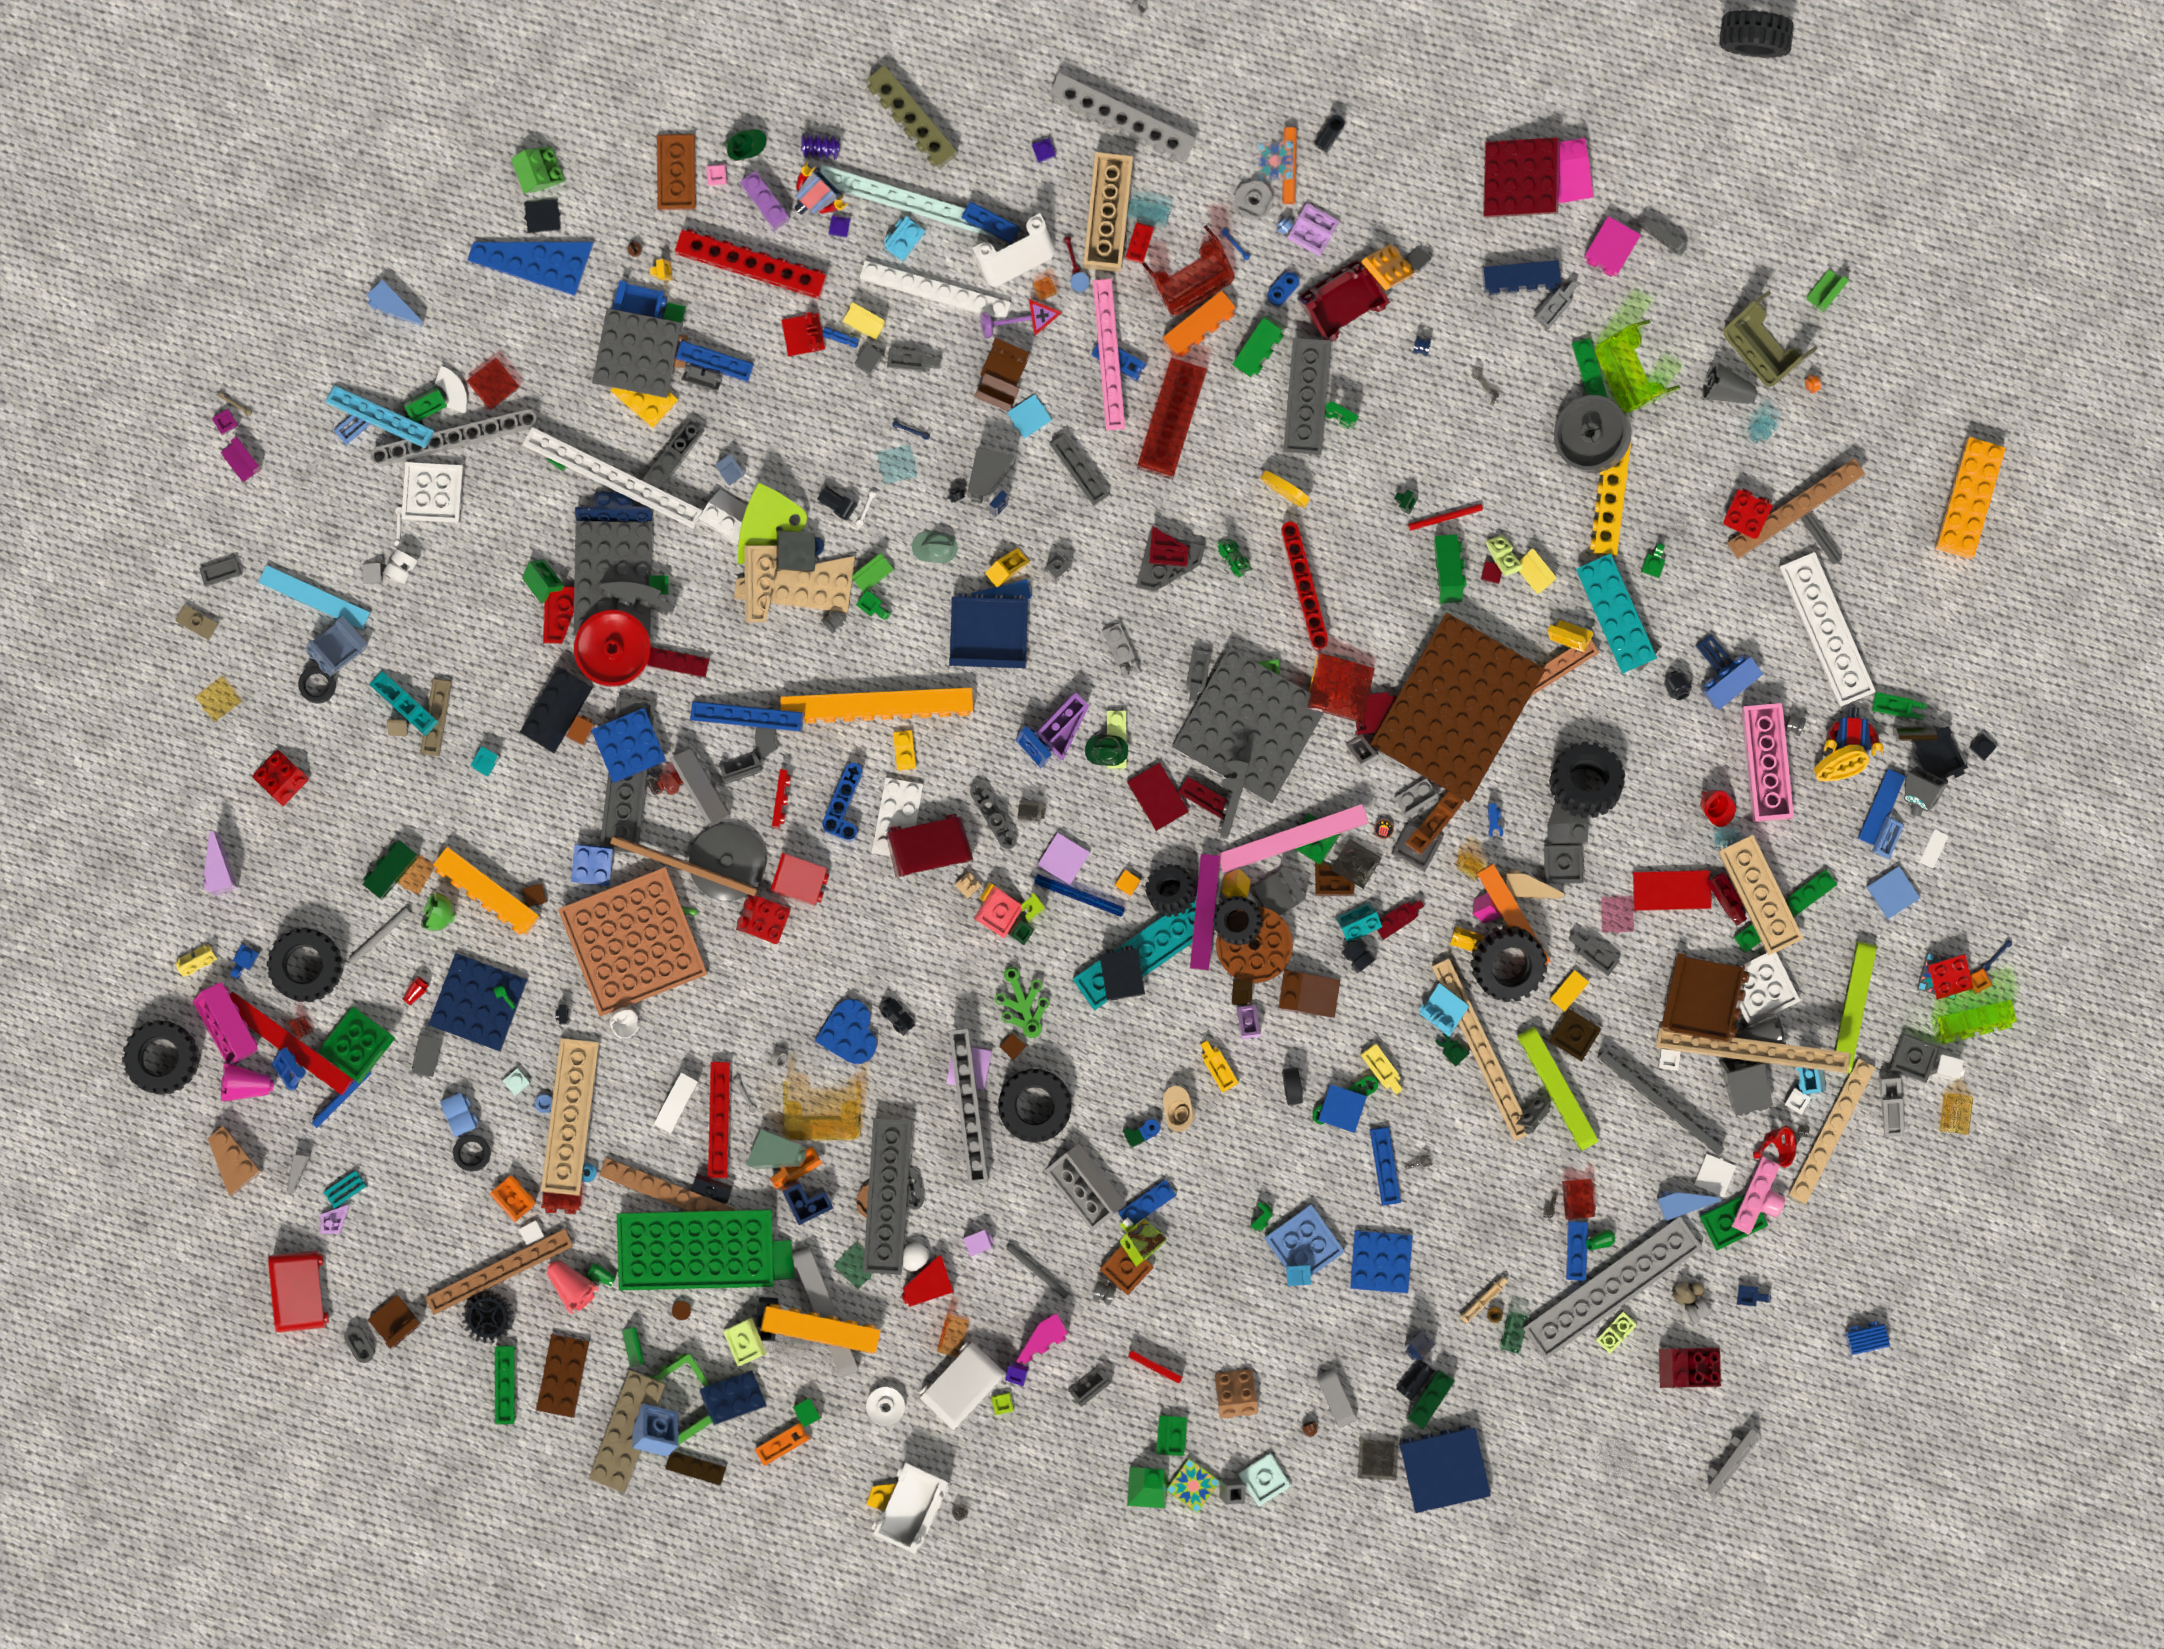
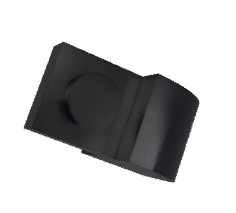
[755,1297,778,1341]

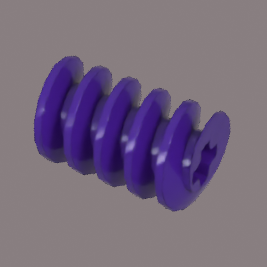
[801,133,840,160]

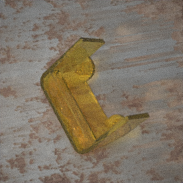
[783,1081,862,1141]

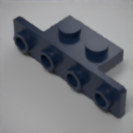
[575,492,652,522]

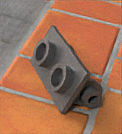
[681,363,723,392]
[1516,1097,1552,1134]

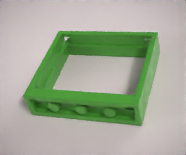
[648,1353,712,1445]

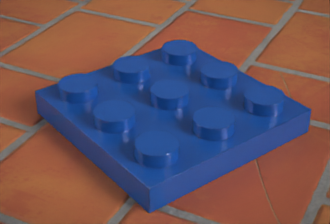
[591,708,666,783]
[1350,1231,1413,1293]

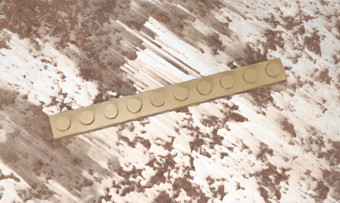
[1431,959,1531,1141]
[1656,1028,1851,1074]

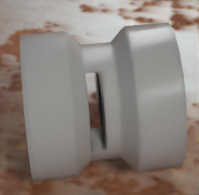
[1684,1298,1711,1324]

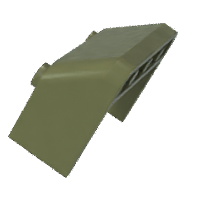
[1724,290,1818,387]

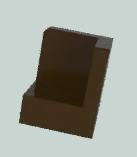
[1232,981,1252,1006]

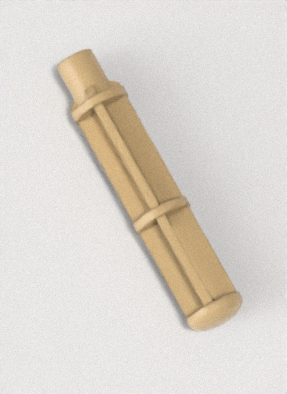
[1460,1277,1508,1323]

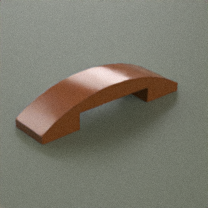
[1405,791,1464,855]

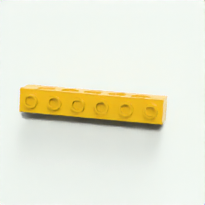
[1590,443,1631,558]

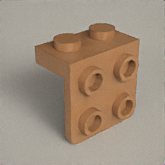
[1215,1369,1258,1419]

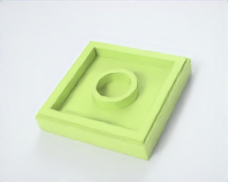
[723,1318,767,1366]

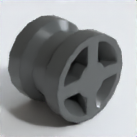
[821,610,844,634]
[1785,713,1806,736]

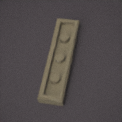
[420,678,452,757]

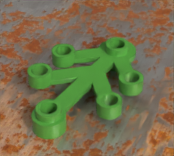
[995,967,1049,1038]

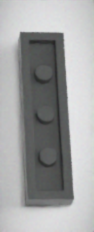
[1050,433,1109,506]

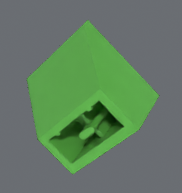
[511,146,565,194]

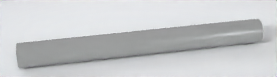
[348,908,411,965]

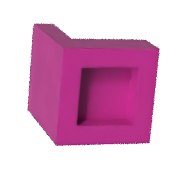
[1472,893,1501,924]

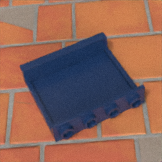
[949,593,1028,669]
[1399,1425,1491,1513]

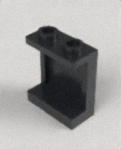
[1911,726,1969,782]
[1099,946,1145,1001]

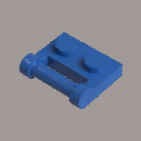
[272,1047,306,1091]

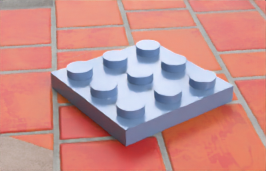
[1264,1205,1345,1276]

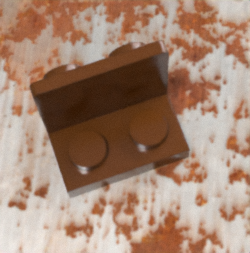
[980,337,1030,386]
[368,1295,422,1349]

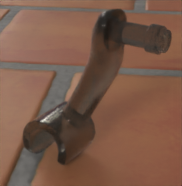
[1471,367,1499,405]

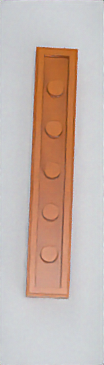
[1476,863,1551,964]

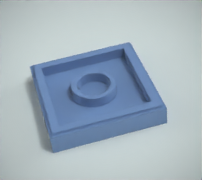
[1866,867,1920,919]

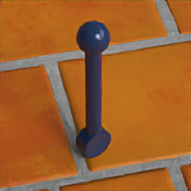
[892,421,930,440]
[1982,940,2012,971]

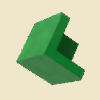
[793,1398,821,1427]

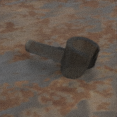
[1795,1126,1810,1146]
[1405,1155,1433,1170]
[1543,1192,1558,1218]

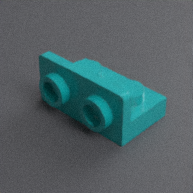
[1335,902,1382,943]

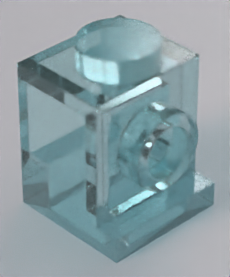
[1748,413,1779,444]
[1713,828,1743,850]

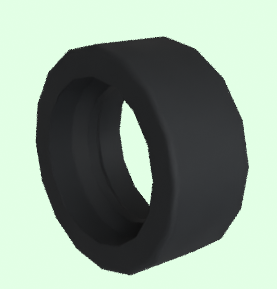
[298,666,336,704]
[1282,1067,1303,1105]
[453,1135,491,1172]

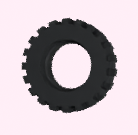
[1719,10,1794,58]
[1549,742,1625,818]
[1471,925,1547,1002]
[267,928,343,1002]
[122,1020,200,1095]
[998,1068,1071,1143]

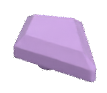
[320,1205,349,1234]

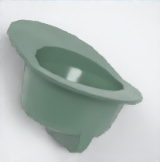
[912,531,958,563]

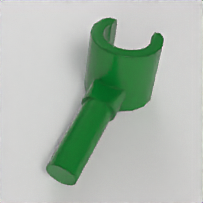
[494,986,516,1009]

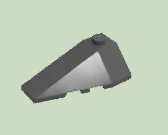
[1547,768,1588,845]

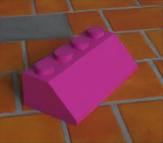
[192,982,258,1065]

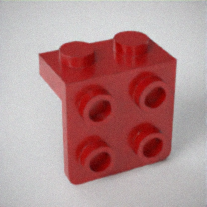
[1723,488,1773,539]
[253,750,310,807]
[736,895,790,944]

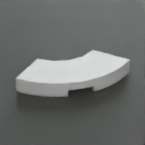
[435,366,467,414]

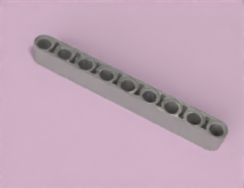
[371,409,538,466]

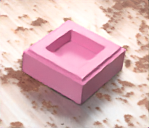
[706,164,727,186]

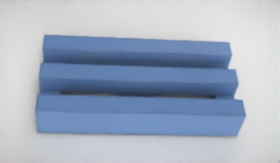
[334,415,371,446]
[1872,816,1904,860]

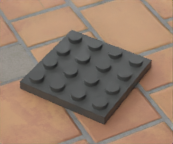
[592,308,682,398]

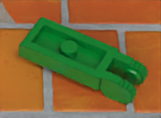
[1871,692,1927,721]

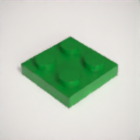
[1294,813,1341,865]

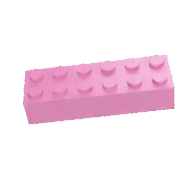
[1741,703,1794,823]

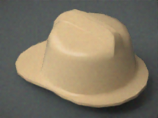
[1163,1086,1195,1132]

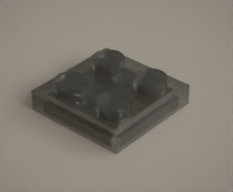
[1331,838,1382,889]
[1357,1439,1398,1481]

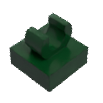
[1394,490,1418,515]

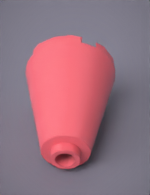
[547,1261,599,1314]

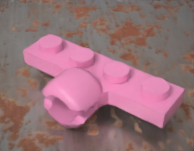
[1732,1157,1786,1235]

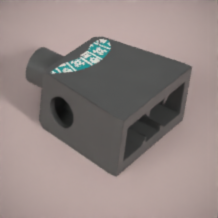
[1904,766,1948,816]

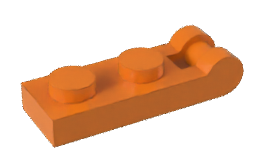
[754,1422,811,1466]

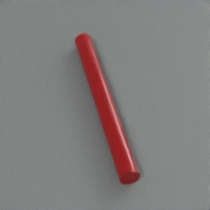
[1408,503,1483,531]

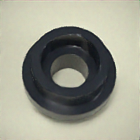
[946,487,965,503]

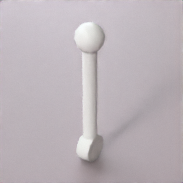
[856,490,876,528]
[394,507,402,546]

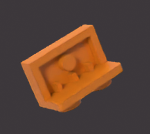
[490,1175,536,1223]

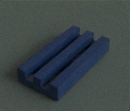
[1696,635,1733,674]

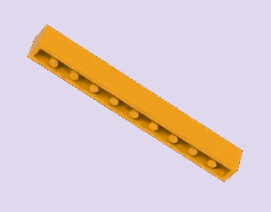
[780,688,973,724]

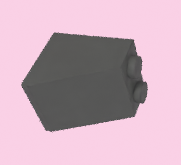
[967,448,1015,504]
[1719,1058,1773,1116]

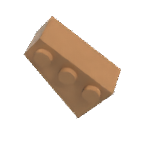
[208,1126,262,1196]

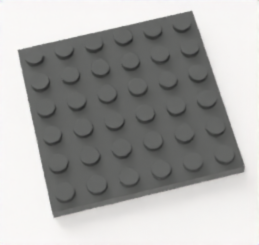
[1173,647,1329,804]

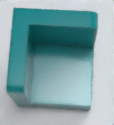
[470,746,500,777]

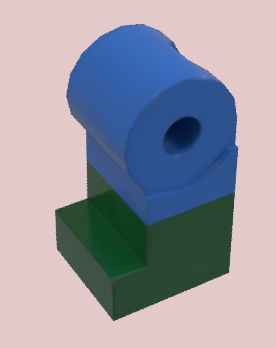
[1122,1119,1160,1149]

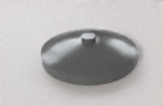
[689,824,766,901]

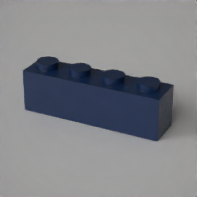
[1482,260,1561,295]

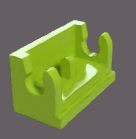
[1021,893,1045,924]

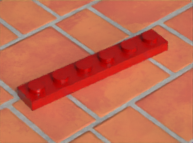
[708,1062,730,1178]

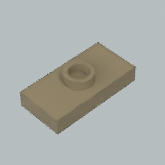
[175,605,219,640]

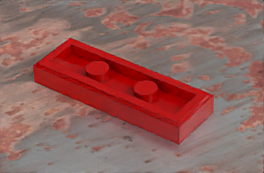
[1128,1350,1183,1384]

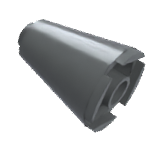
[1702,363,1758,404]
[1736,1013,1786,1044]

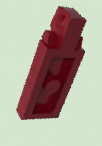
[1707,872,1747,926]
[1377,900,1424,940]

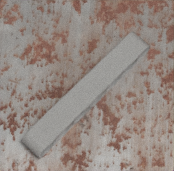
[792,1246,859,1378]

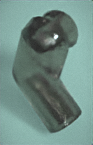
[646,769,661,795]

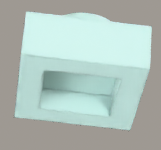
[503,1068,530,1096]

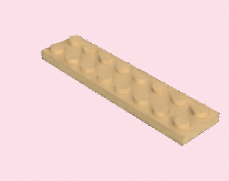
[541,1038,599,1196]

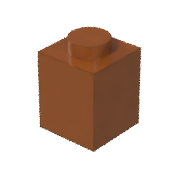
[566,715,595,747]

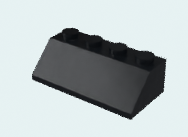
[519,666,593,754]

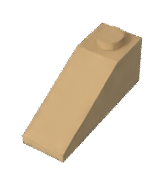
[1505,870,1564,899]

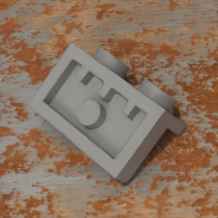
[1394,778,1440,818]

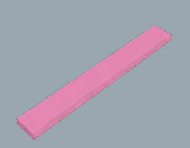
[1093,278,1125,431]
[1217,804,1369,873]

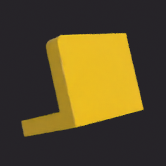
[1221,869,1251,899]

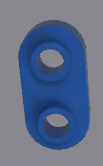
[1267,272,1299,306]

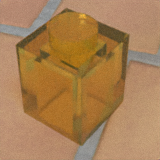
[1456,852,1487,882]

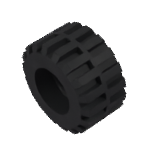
[1145,864,1197,917]
[1213,896,1263,945]

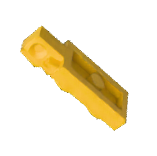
[1200,1041,1239,1093]

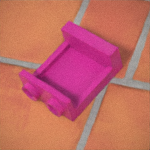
[1584,216,1641,277]

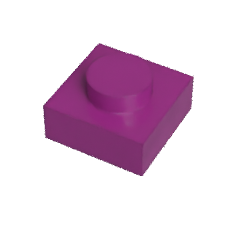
[212,409,239,436]

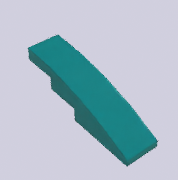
[369,671,439,736]

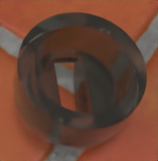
[951,1504,968,1521]

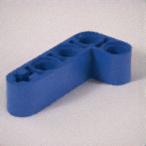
[822,763,863,842]

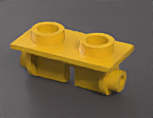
[1450,926,1484,952]

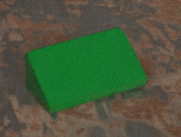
[773,1240,795,1281]
[622,1327,645,1368]

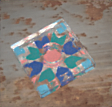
[1255,140,1293,181]

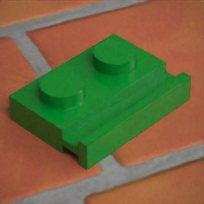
[1156,1415,1187,1456]

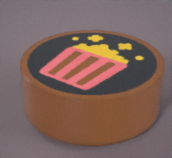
[1374,820,1394,839]

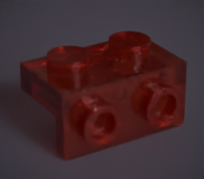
[1562,1179,1596,1220]
[541,1188,583,1214]

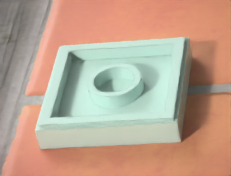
[1238,1453,1291,1507]

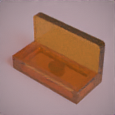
[936,1314,969,1358]

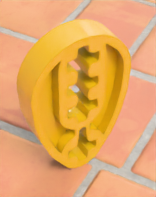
[1260,470,1310,508]
[1813,745,1869,781]

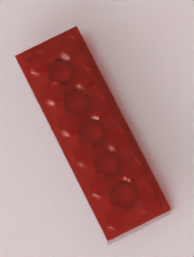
[1137,358,1207,480]

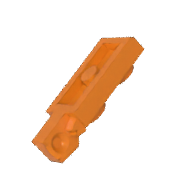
[770,1147,823,1189]

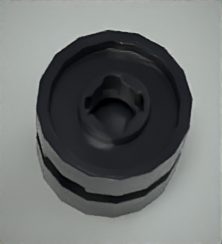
[1341,938,1377,974]

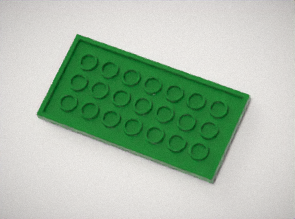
[617,1209,774,1291]

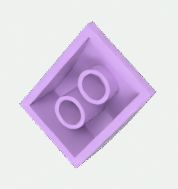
[203,830,238,896]

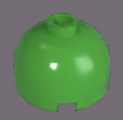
[421,891,456,931]

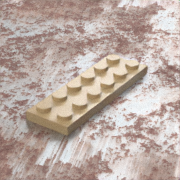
[1718,835,1804,956]

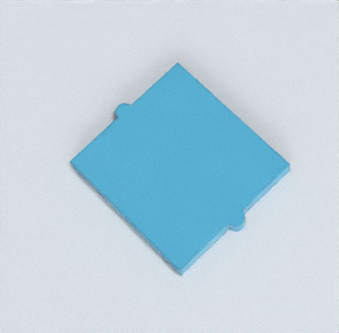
[1007,394,1052,439]

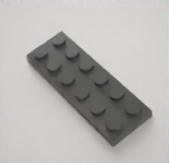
[1283,338,1331,455]

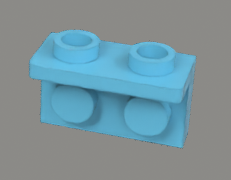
[884,216,926,262]

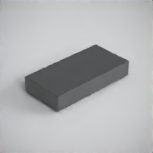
[199,556,242,587]

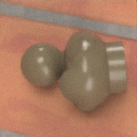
[1672,1281,1705,1306]

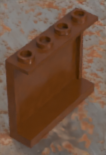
[1661,953,1750,1043]

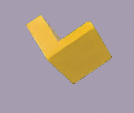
[1547,620,1594,652]

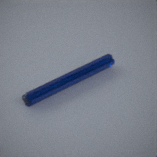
[1034,874,1125,917]

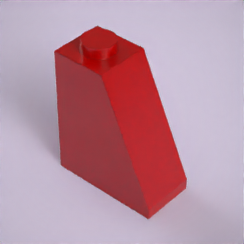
[901,1256,954,1307]

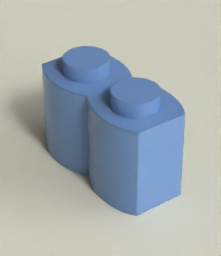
[440,1092,479,1137]

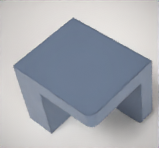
[715,454,744,486]

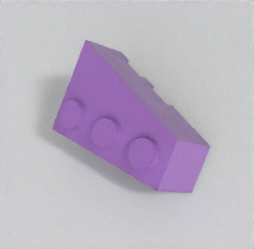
[1035,692,1089,760]

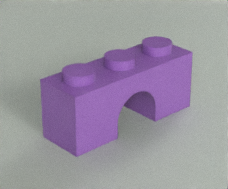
[740,171,789,231]

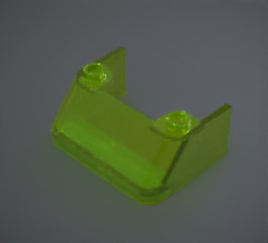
[1595,319,1681,413]

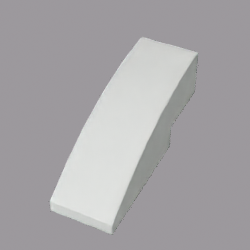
[654,1073,699,1133]

